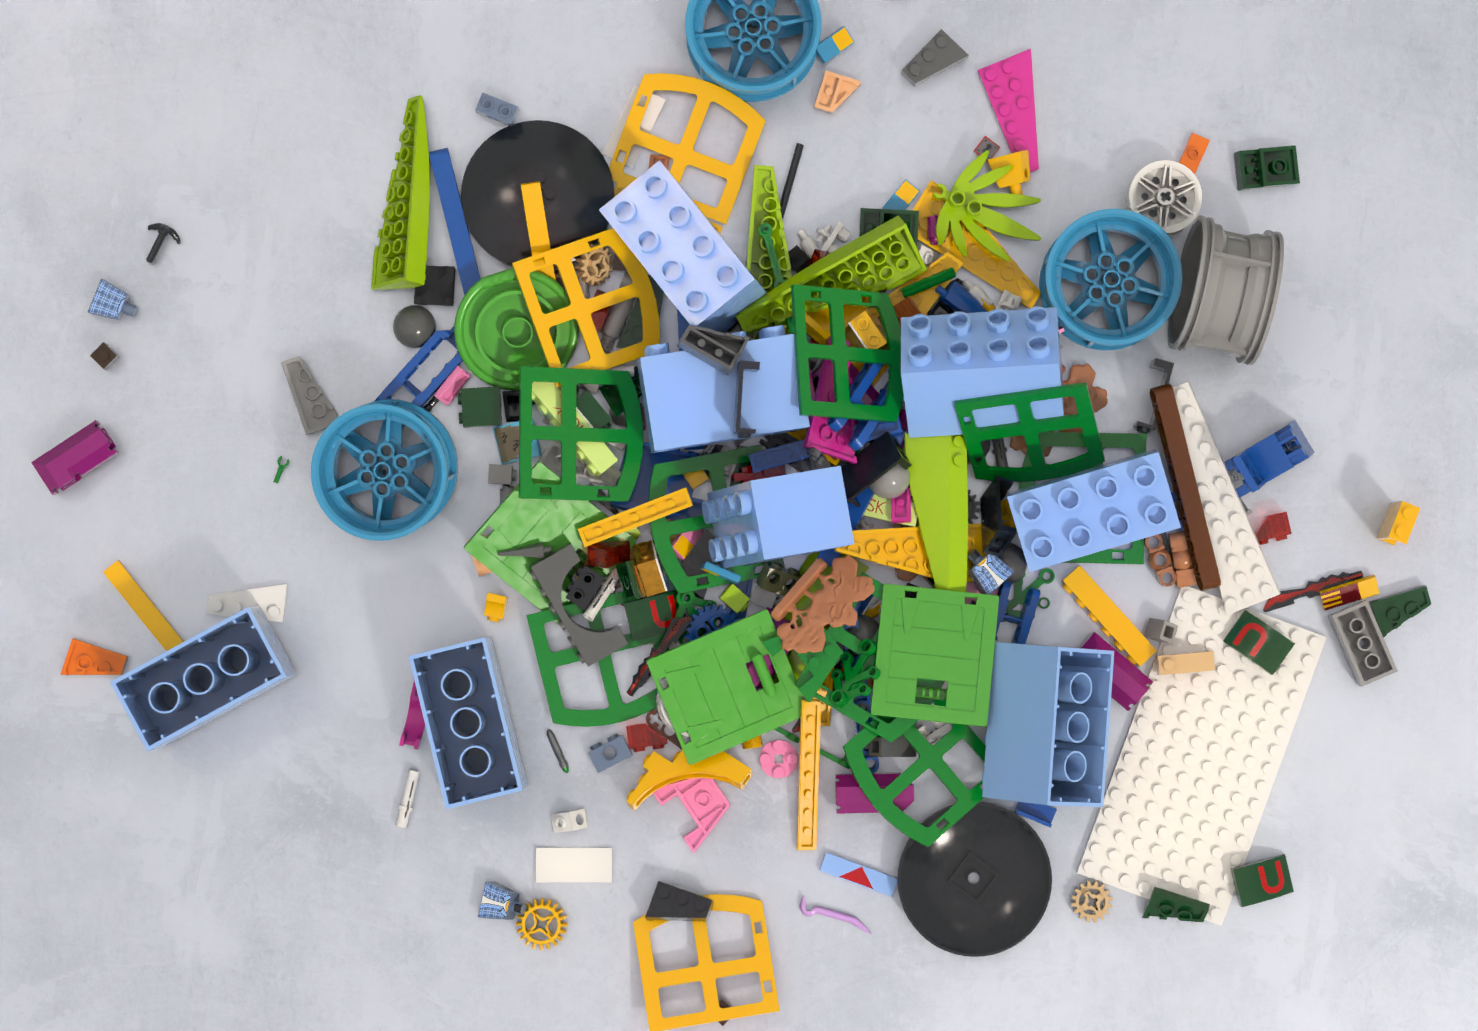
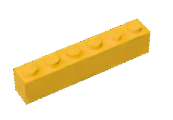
[1061,565,1157,666]

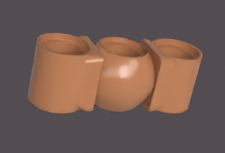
[1168,531,1197,588]
[1144,534,1176,587]

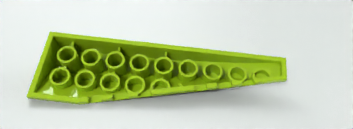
[740,165,792,341]

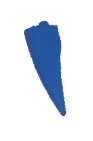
[935,280,988,313]

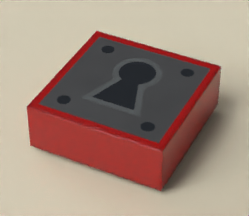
[973,136,1000,162]

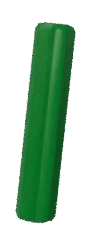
[901,267,956,298]

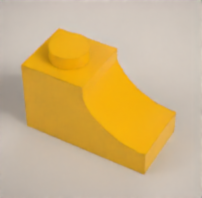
[484,593,509,622]

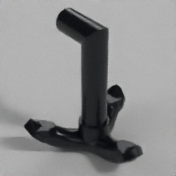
[146,223,181,265]

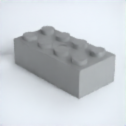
[1328,600,1398,687]

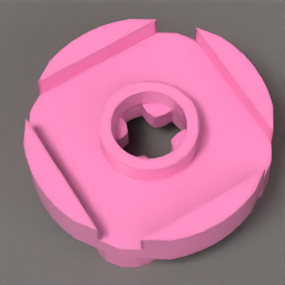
[759,740,798,778]

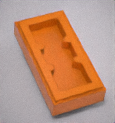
[1179,133,1210,174]

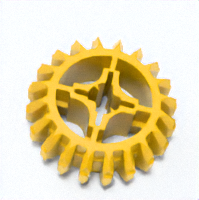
[516,898,568,950]

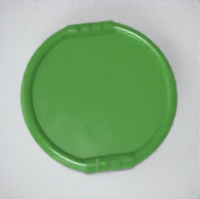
[454,268,579,390]

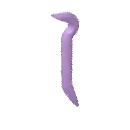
[800,895,871,934]

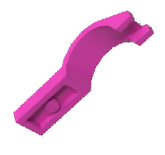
[399,681,425,750]

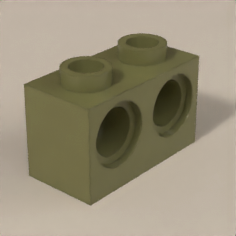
[756,562,802,596]

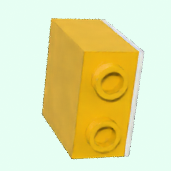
[848,311,888,350]

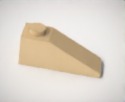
[1156,651,1215,675]

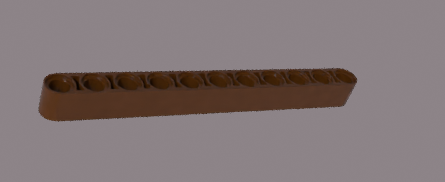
[1150,383,1221,591]

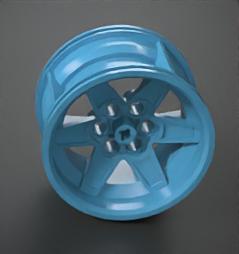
[685,0,822,102]
[1039,209,1183,351]
[311,399,458,541]

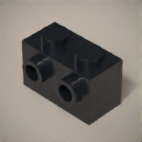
[565,563,608,610]

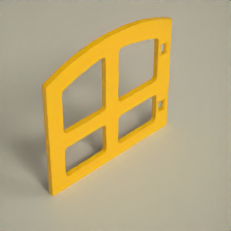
[609,73,766,224]
[512,228,660,388]
[633,894,780,1031]

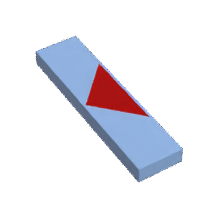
[820,852,897,897]

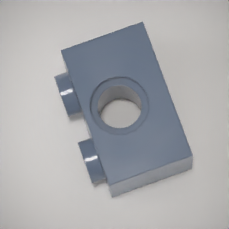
[475,92,519,126]
[588,733,633,773]

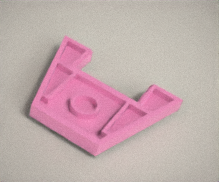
[653,778,730,853]

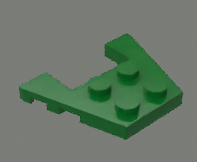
[762,628,843,702]

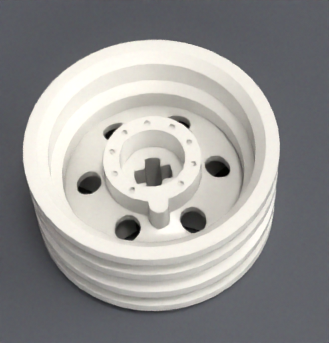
[1125,160,1202,236]

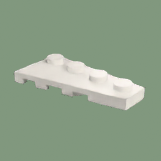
[206,584,288,622]

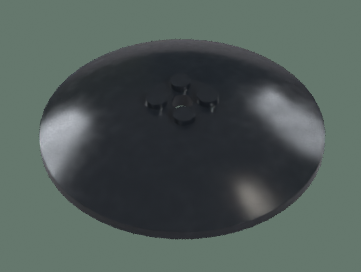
[461,120,614,269]
[897,802,1052,957]

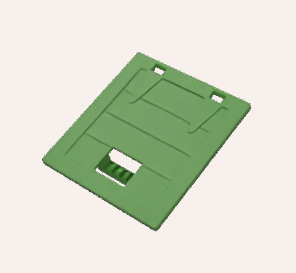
[464,461,637,624]
[871,584,999,727]
[646,609,804,765]

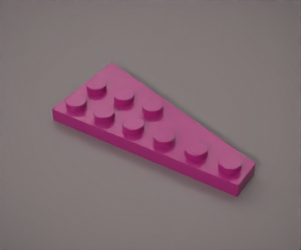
[977,49,1039,173]
[803,336,857,464]

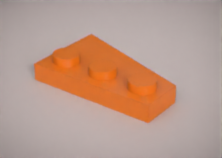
[60,638,128,675]

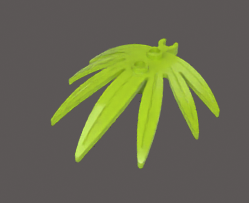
[932,150,1041,262]

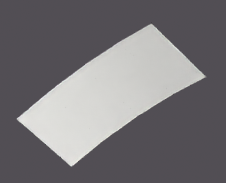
[602,85,665,168]
[536,848,612,883]

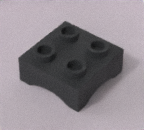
[414,265,455,306]

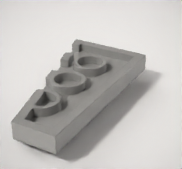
[281,356,339,435]

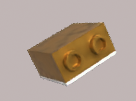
[633,541,667,597]

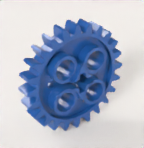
[682,604,740,643]

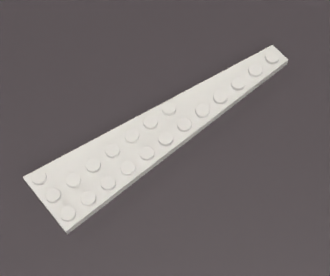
[1173,381,1280,615]

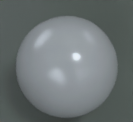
[869,464,910,499]

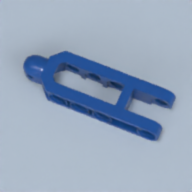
[375,326,463,428]
[827,348,890,451]
[995,580,1040,644]

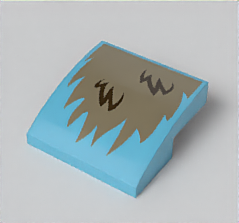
[493,418,542,465]

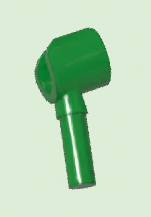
[273,456,289,483]

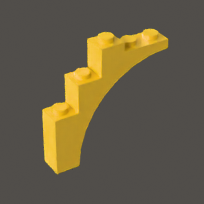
[626,750,753,811]

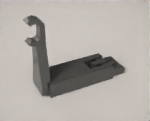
[759,433,831,472]

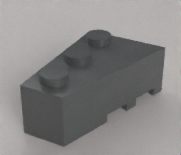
[901,29,969,87]
[677,325,750,375]

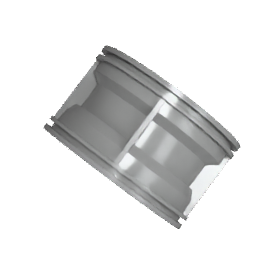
[1167,215,1284,365]

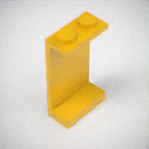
[805,296,870,345]
[1376,501,1420,545]

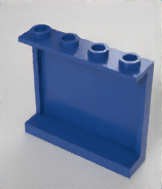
[610,442,699,522]

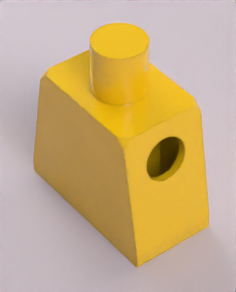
[988,150,1030,195]

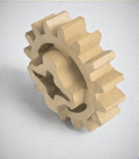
[575,244,613,286]
[1071,880,1113,922]

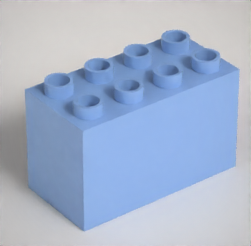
[599,160,767,333]
[901,306,1064,438]
[637,325,810,453]
[1007,449,1181,572]
[702,466,854,569]
[110,607,297,751]
[409,637,528,809]
[982,642,1114,807]

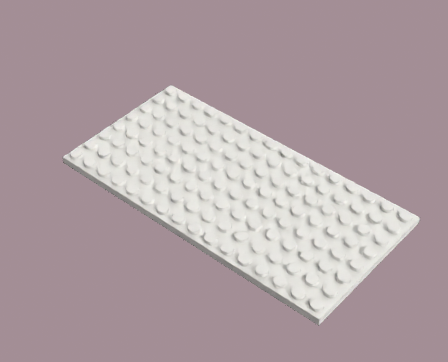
[1077,586,1326,926]

